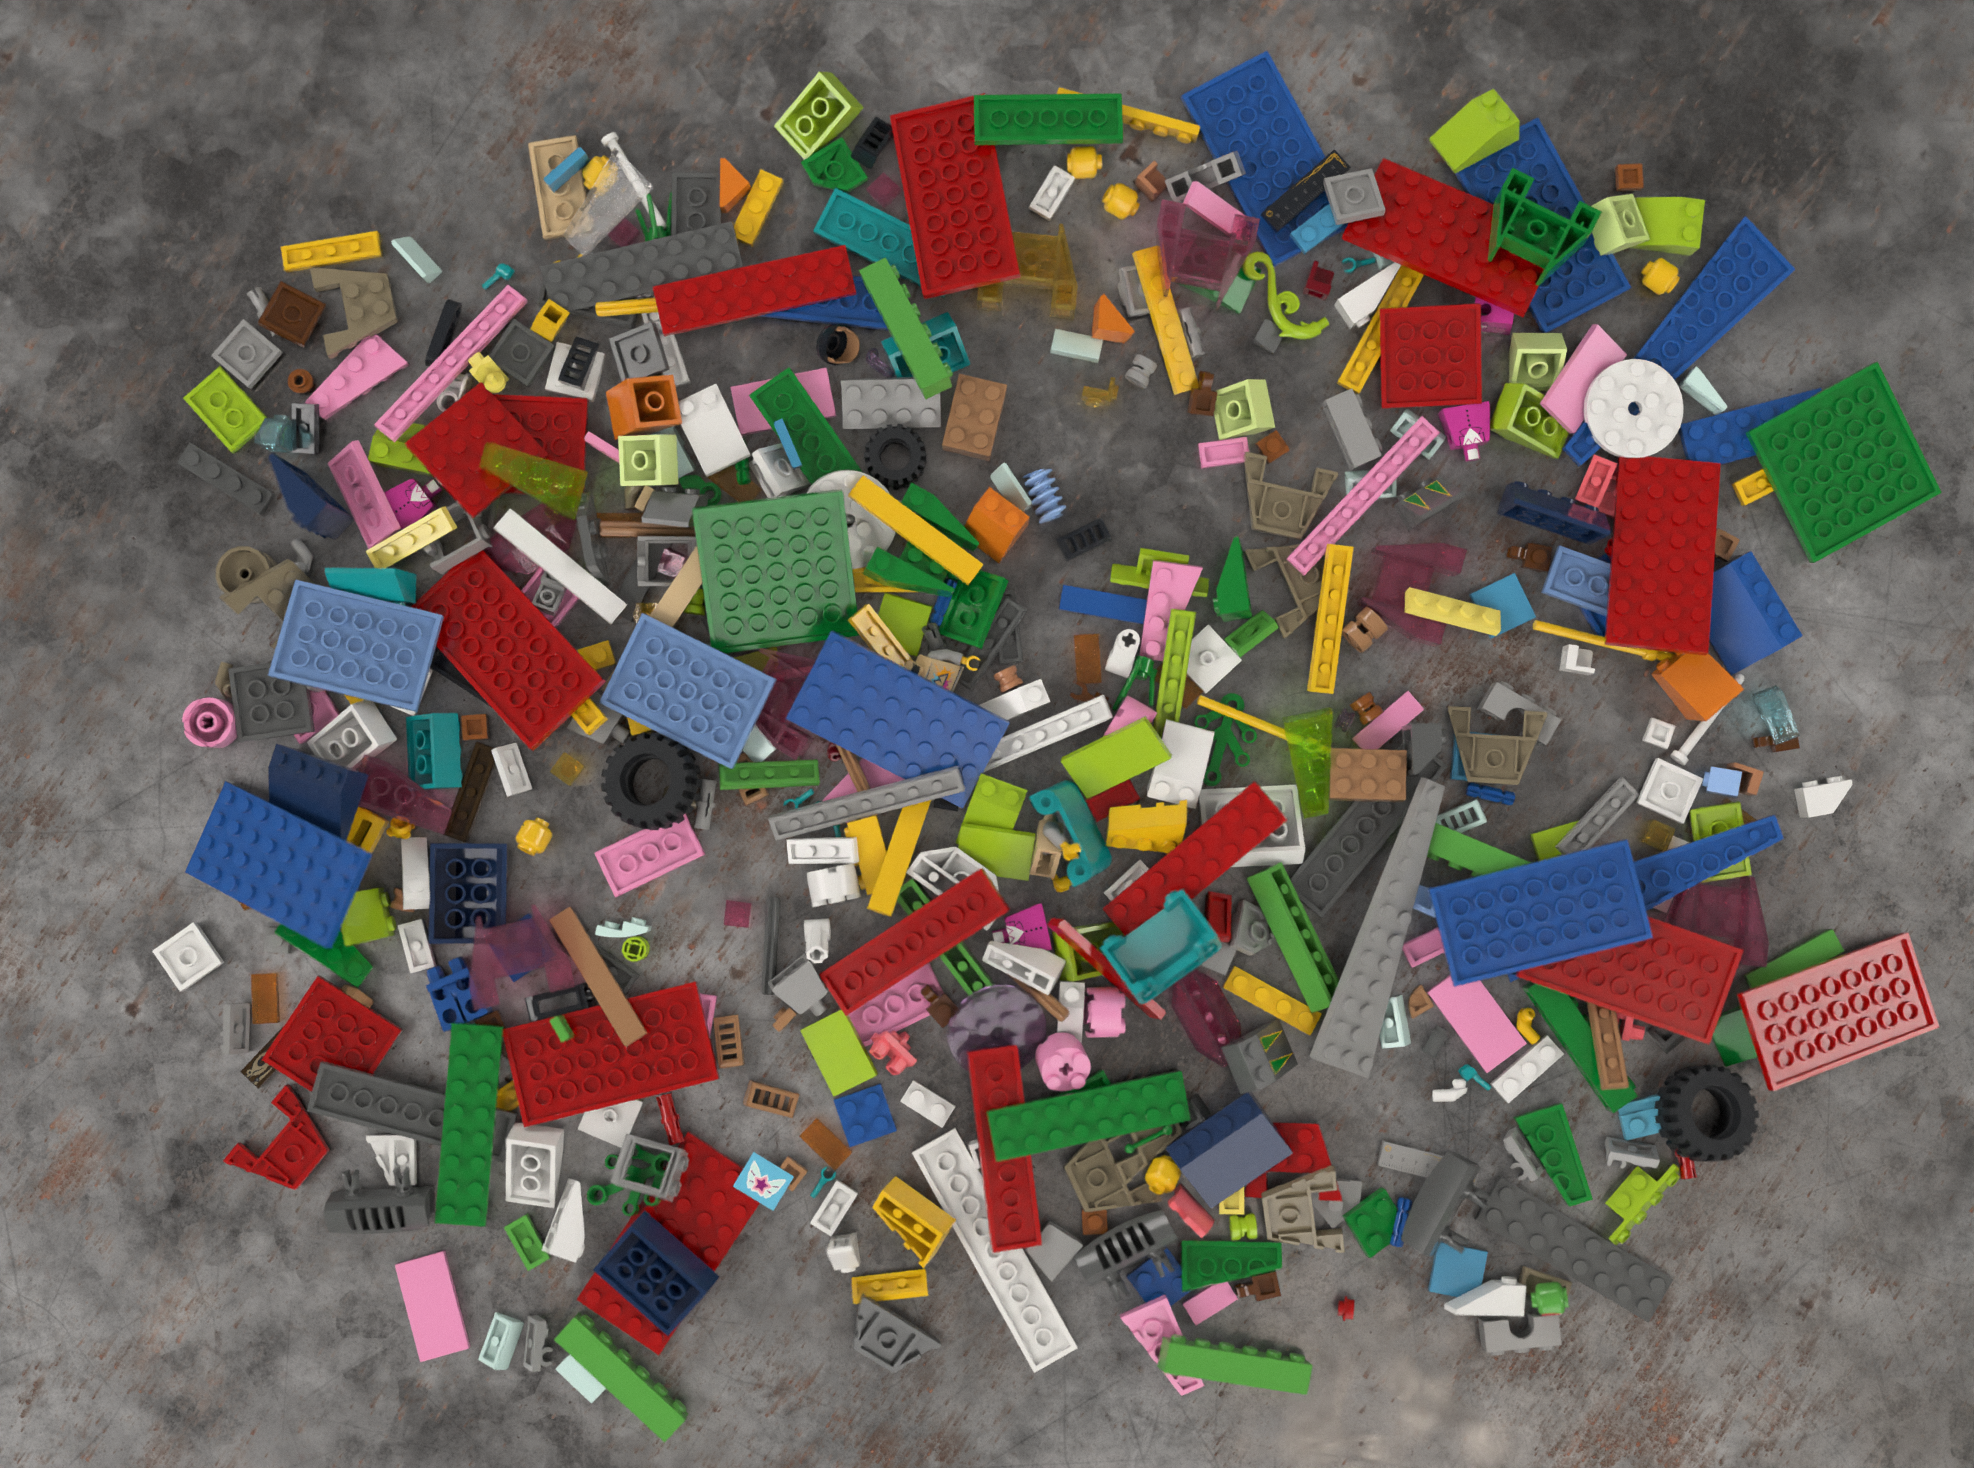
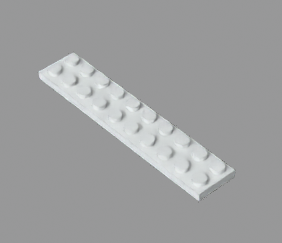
[912,1127,1078,1373]

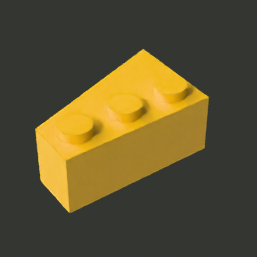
[1106,800,1187,854]
[872,1176,956,1268]

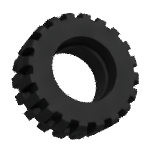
[601,733,702,830]
[1655,1065,1759,1162]

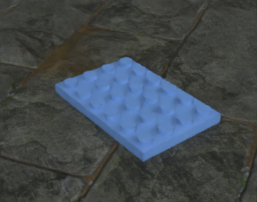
[268,580,444,712]
[599,613,777,769]

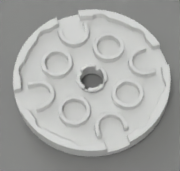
[1584,359,1683,458]
[806,470,895,569]

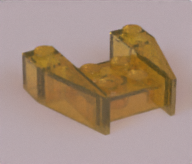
[977,218,1078,319]

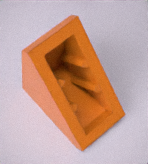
[720,158,751,213]
[1092,294,1135,344]

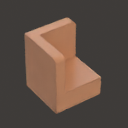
[1135,160,1167,202]
[1726,762,1764,796]

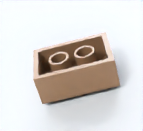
[942,374,1007,461]
[1327,748,1407,802]

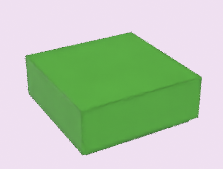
[549,1015,574,1042]

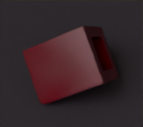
[1302,260,1334,301]

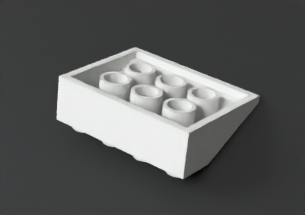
[1198,785,1305,867]

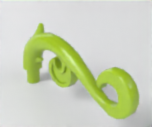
[1243,251,1329,340]

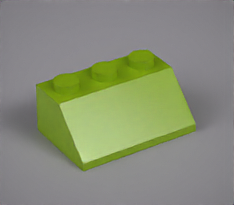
[368,423,433,477]

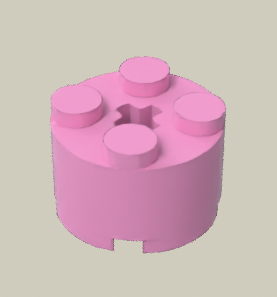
[1103,695,1157,737]
[182,698,237,748]
[1083,987,1125,1038]
[1035,1032,1090,1091]

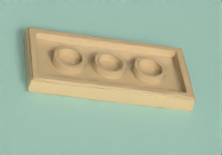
[528,135,593,240]

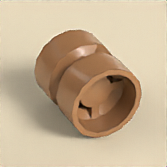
[1342,607,1388,653]

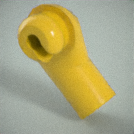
[1516,1007,1541,1045]

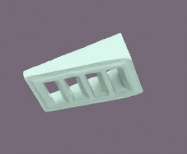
[1678,366,1728,415]
[1436,798,1487,833]

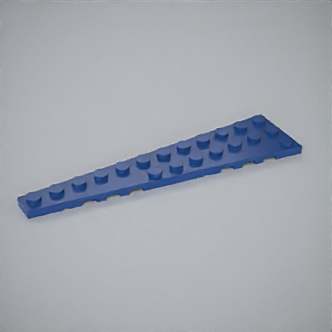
[1562,216,1796,467]
[1507,815,1784,982]

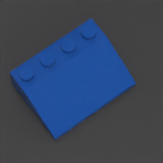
[1709,551,1803,675]

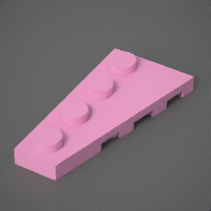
[305,334,410,420]
[1139,560,1203,661]
[1119,1295,1204,1396]

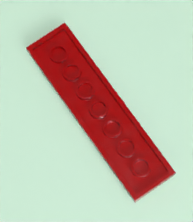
[653,245,856,337]
[1103,781,1288,936]
[819,867,1010,1016]
[966,1044,1042,1253]

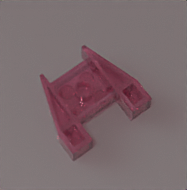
[1155,199,1260,307]
[1357,543,1467,647]
[755,648,816,760]
[1665,876,1769,968]
[469,903,575,1010]

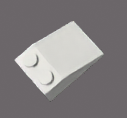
[678,384,751,477]
[307,700,397,770]
[1147,719,1215,809]
[506,1122,564,1208]

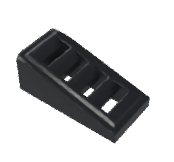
[851,116,893,169]
[558,336,600,391]
[1056,517,1112,562]

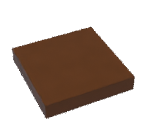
[258,281,326,348]

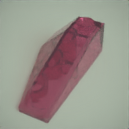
[358,754,452,835]

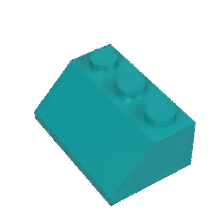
[881,312,971,377]
[325,568,417,606]
[406,713,463,791]

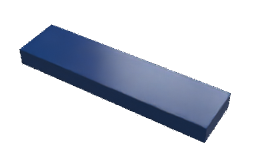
[1059,585,1147,625]

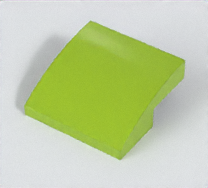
[878,592,932,657]

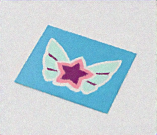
[733,1152,794,1211]

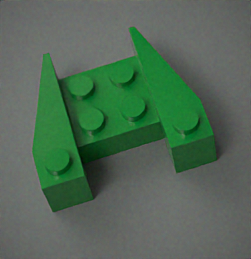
[1488,168,1602,286]
[863,483,979,597]

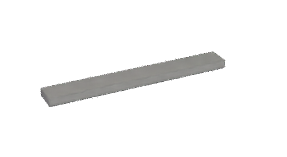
[768,766,965,841]

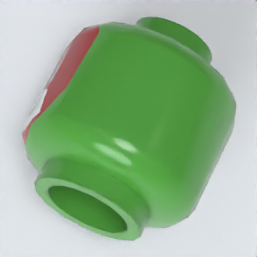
[1531,1282,1569,1316]

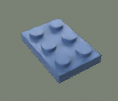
[1541,546,1610,616]

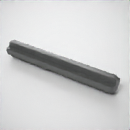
[761,897,780,995]

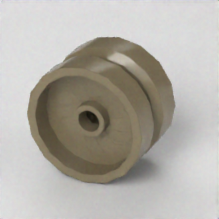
[216,546,277,604]

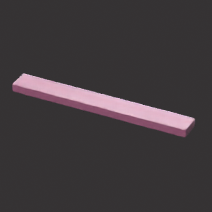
[374,285,528,443]
[1286,416,1440,576]

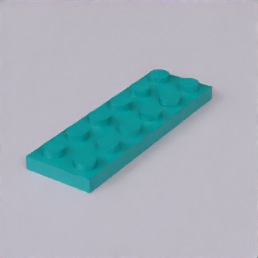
[813,188,946,298]

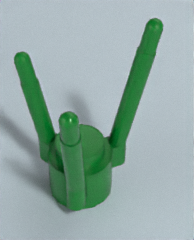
[635,192,672,241]
[1112,656,1158,711]

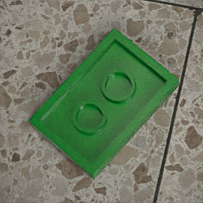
[939,570,1009,649]

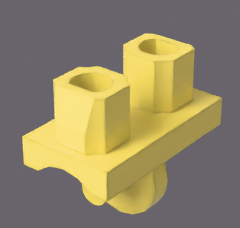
[468,352,509,393]

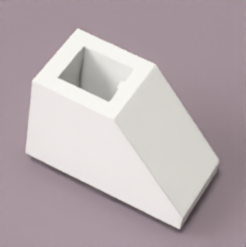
[1794,776,1853,818]

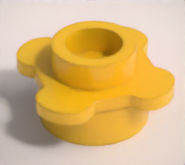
[386,816,415,839]

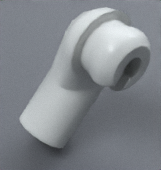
[1433,1079,1468,1102]

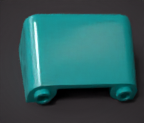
[1028,780,1112,887]
[1100,889,1222,1004]

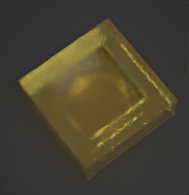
[550,752,586,786]
[1641,819,1676,851]

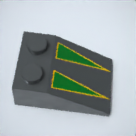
[1394,477,1466,531]
[1221,1018,1298,1094]

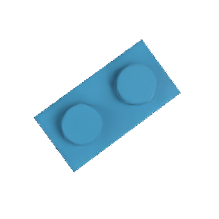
[1290,204,1344,255]

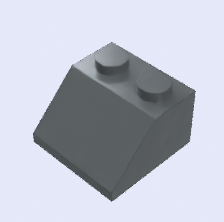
[642,486,708,528]
[1402,723,1446,776]

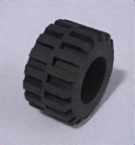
[864,424,927,490]

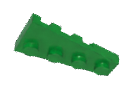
[274,923,373,988]
[1513,1103,1593,1207]
[1181,1240,1282,1293]

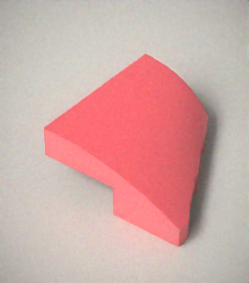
[1168,1184,1215,1238]

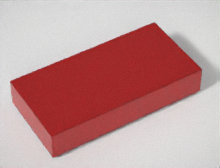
[1085,779,1140,822]
[1205,891,1232,943]

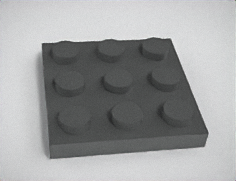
[228,662,315,743]

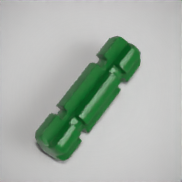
[735,438,751,485]

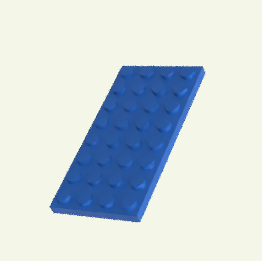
[1181,51,1348,267]
[1455,117,1631,333]
[786,630,1010,809]
[185,781,373,948]
[1428,839,1653,987]

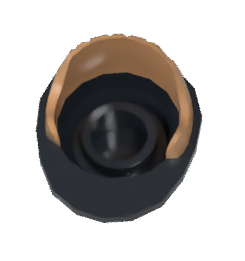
[816,323,860,366]

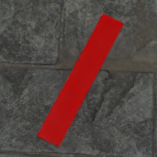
[1047,918,1166,1020]

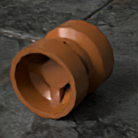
[1350,691,1384,725]

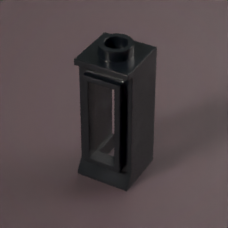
[524,983,595,1022]

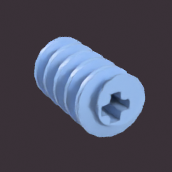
[1022,468,1066,524]

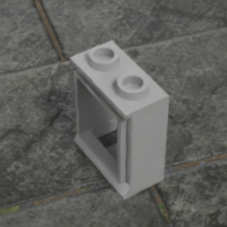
[424,502,492,575]
[637,536,697,587]
[610,1134,689,1202]

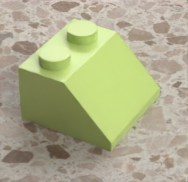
[1591,194,1650,255]
[1509,333,1567,391]
[1214,379,1275,440]
[618,435,678,486]

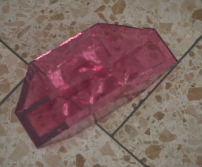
[483,496,577,575]
[1172,969,1241,1067]

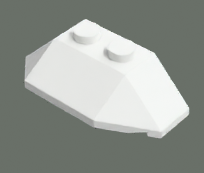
[906,846,999,931]

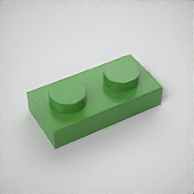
[1224,610,1279,657]
[504,1213,552,1271]

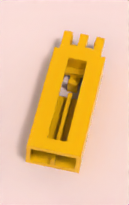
[347,807,389,853]

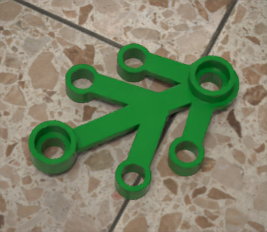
[1194,693,1257,786]
[587,1144,671,1216]

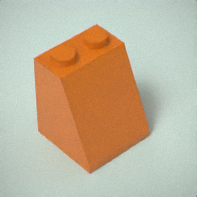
[606,375,682,440]
[964,487,1029,564]
[1651,652,1744,721]

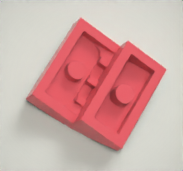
[1575,455,1618,519]

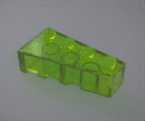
[479,443,588,520]
[1282,707,1333,819]

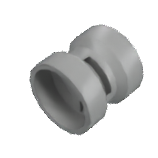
[1125,354,1157,388]

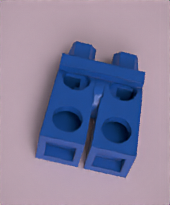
[426,956,493,1032]

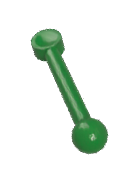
[1125,1125,1172,1154]

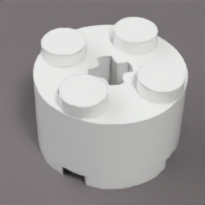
[806,864,861,907]

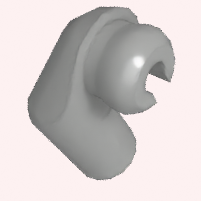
[290,538,313,574]

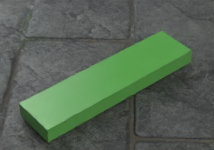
[718,759,820,790]
[1743,929,1844,989]

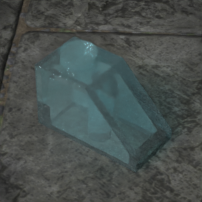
[254,415,292,453]
[1752,685,1800,745]

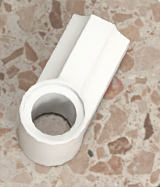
[804,918,831,963]

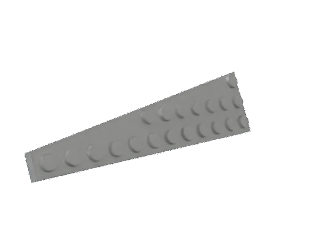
[1309,777,1445,1078]

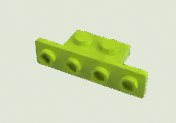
[1110,548,1209,597]
[1605,1164,1680,1246]

